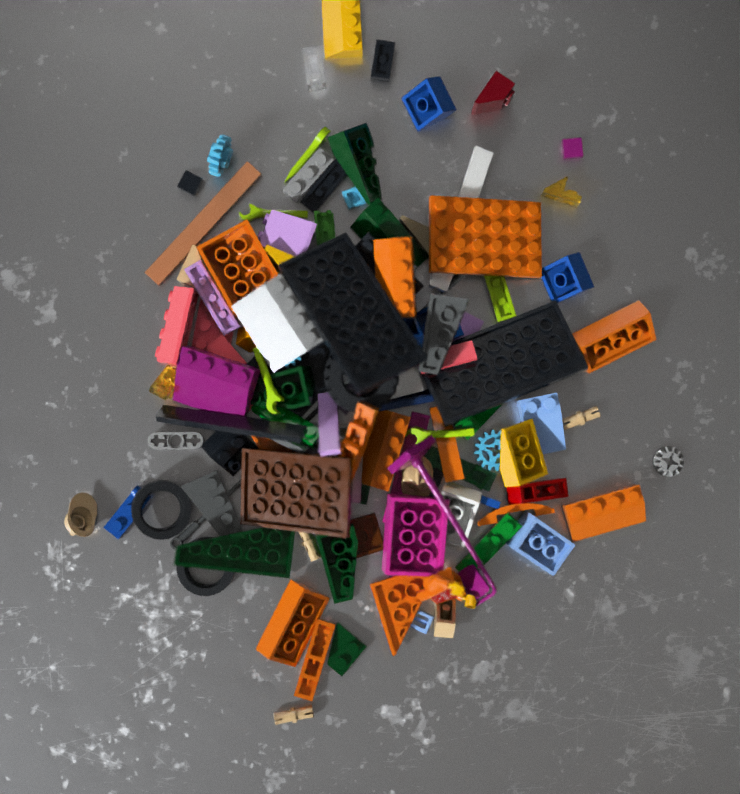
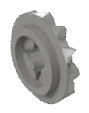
[653,446,685,477]

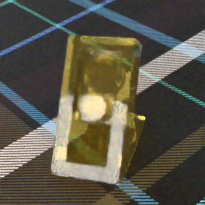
[541,176,582,207]
[149,365,176,400]

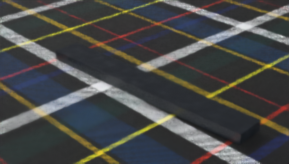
[155,405,308,443]

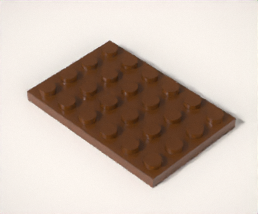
[240,447,352,538]

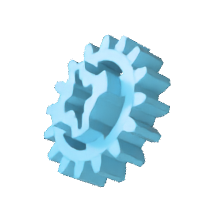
[207,134,233,177]
[474,430,501,471]

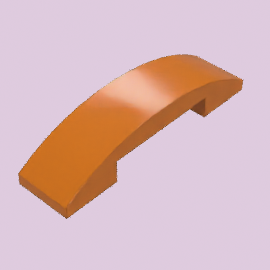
[476,503,555,526]

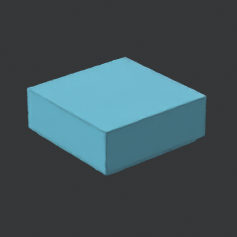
[342,187,366,210]

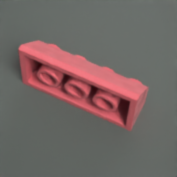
[155,286,199,366]

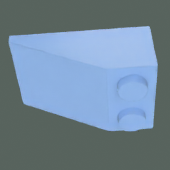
[516,393,566,454]
[506,510,575,576]

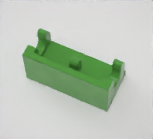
[314,210,336,246]

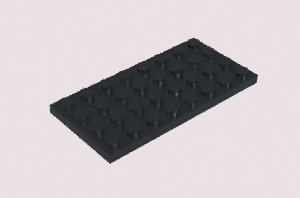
[278,232,428,396]
[418,300,588,427]

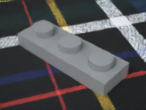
[282,148,334,203]

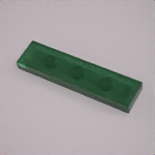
[423,446,497,492]

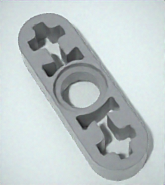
[148,432,205,450]

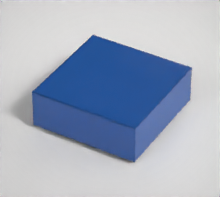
[480,495,501,509]

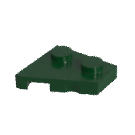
[327,622,367,676]

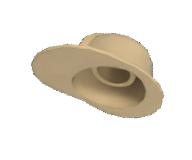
[401,457,433,497]
[64,492,97,537]

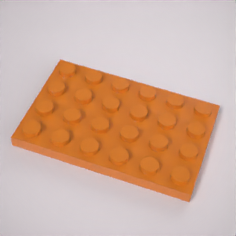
[429,195,542,278]

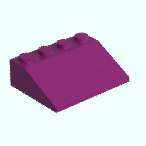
[173,345,260,417]

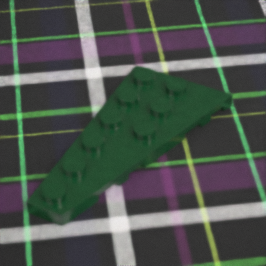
[173,527,295,578]

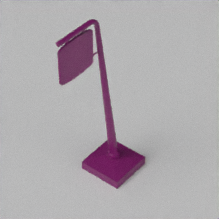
[387,435,497,607]

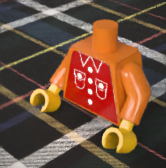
[417,567,476,609]

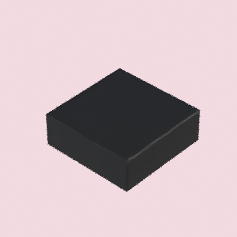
[177,170,203,196]

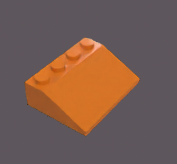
[196,219,278,317]

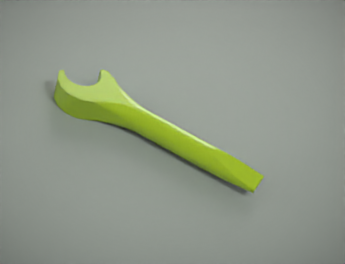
[284,126,331,183]
[239,204,308,222]
[253,347,284,414]
[405,426,475,445]

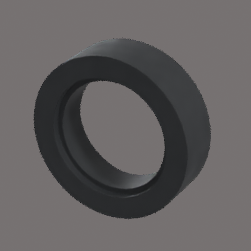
[131,480,191,540]
[176,537,236,596]

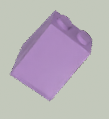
[257,209,317,256]

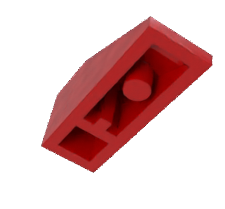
[506,478,569,504]

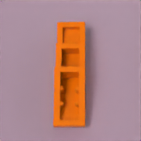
[338,400,378,480]
[429,407,465,483]
[294,619,335,701]

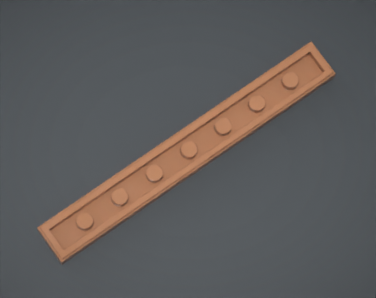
[144,161,262,286]

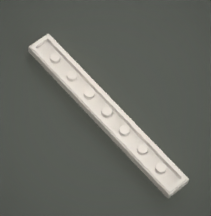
[428,146,493,293]

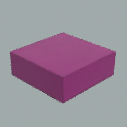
[562,137,583,159]

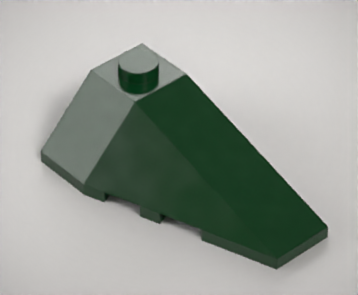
[327,123,382,205]
[350,198,429,268]
[250,366,315,409]
[316,524,358,604]

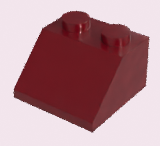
[471,71,515,115]

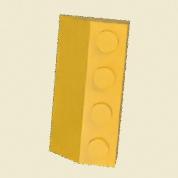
[322,0,363,59]

